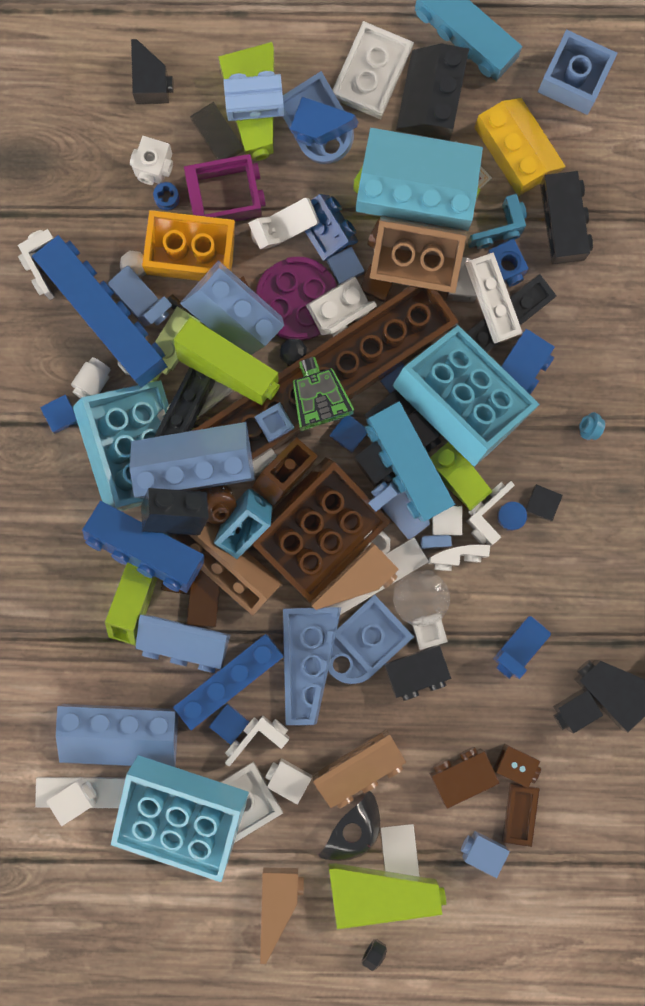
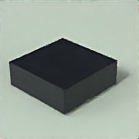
[526,484,563,522]

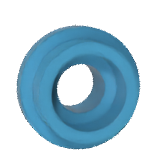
[579,412,605,440]

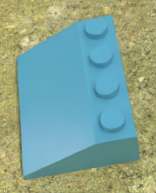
[356,128,483,231]
[392,325,540,467]
[73,380,169,511]
[111,755,249,882]

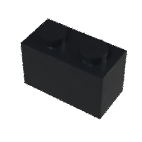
[141,488,209,535]
[384,645,452,701]

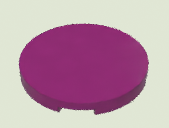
[255,256,337,341]

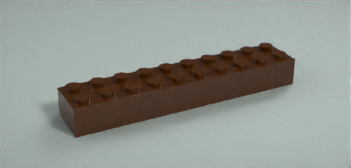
[193,286,459,461]

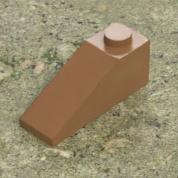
[311,542,399,610]
[260,867,304,964]

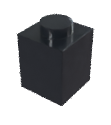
[553,689,603,734]

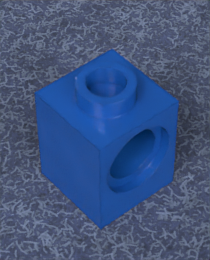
[486,239,529,287]

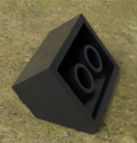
[396,43,469,141]

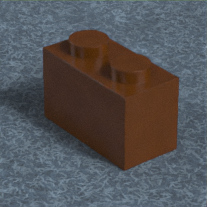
[252,437,318,507]
[429,747,500,809]

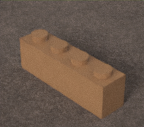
[169,522,282,616]

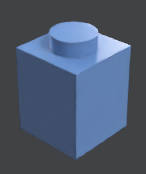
[461,831,510,878]

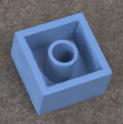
[538,30,617,115]

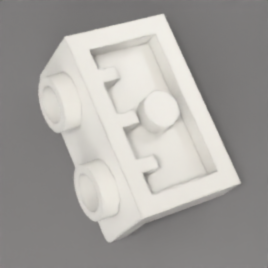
[306,277,377,337]

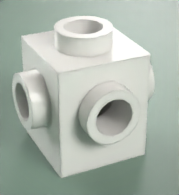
[130,136,173,185]

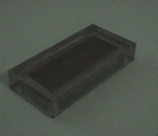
[190,102,244,160]

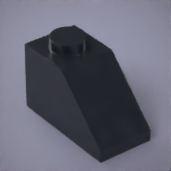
[131,39,174,104]

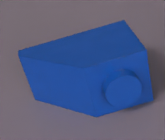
[290,97,359,146]

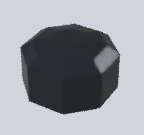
[280,339,307,366]
[361,939,387,971]

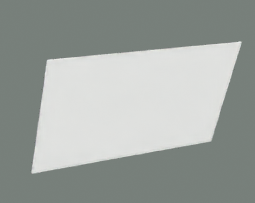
[381,824,419,876]

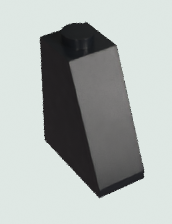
[574,660,645,733]

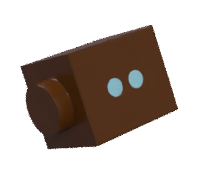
[493,743,541,788]

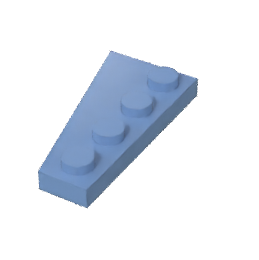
[283,607,342,725]

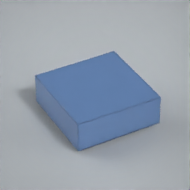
[327,247,364,285]
[255,402,294,443]
[420,535,452,549]

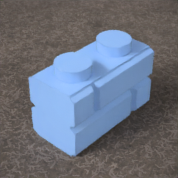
[224,71,284,121]

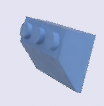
[180,260,284,355]
[136,615,231,673]

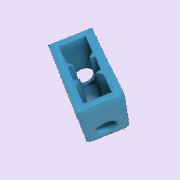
[214,489,272,559]

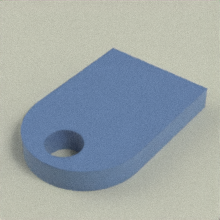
[283,71,354,164]
[328,595,414,684]

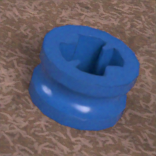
[153,182,180,211]

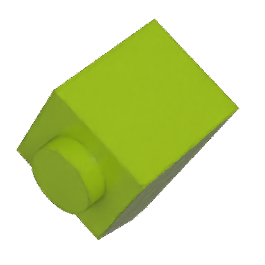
[430,441,492,511]

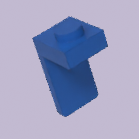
[493,616,551,679]

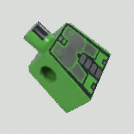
[293,357,354,431]

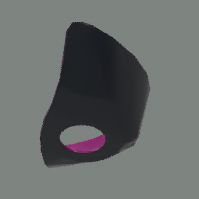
[319,791,380,861]

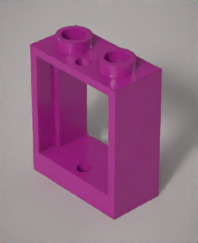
[184,154,266,222]

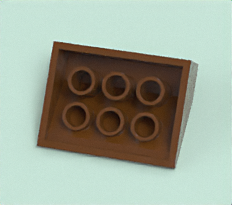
[252,457,391,603]

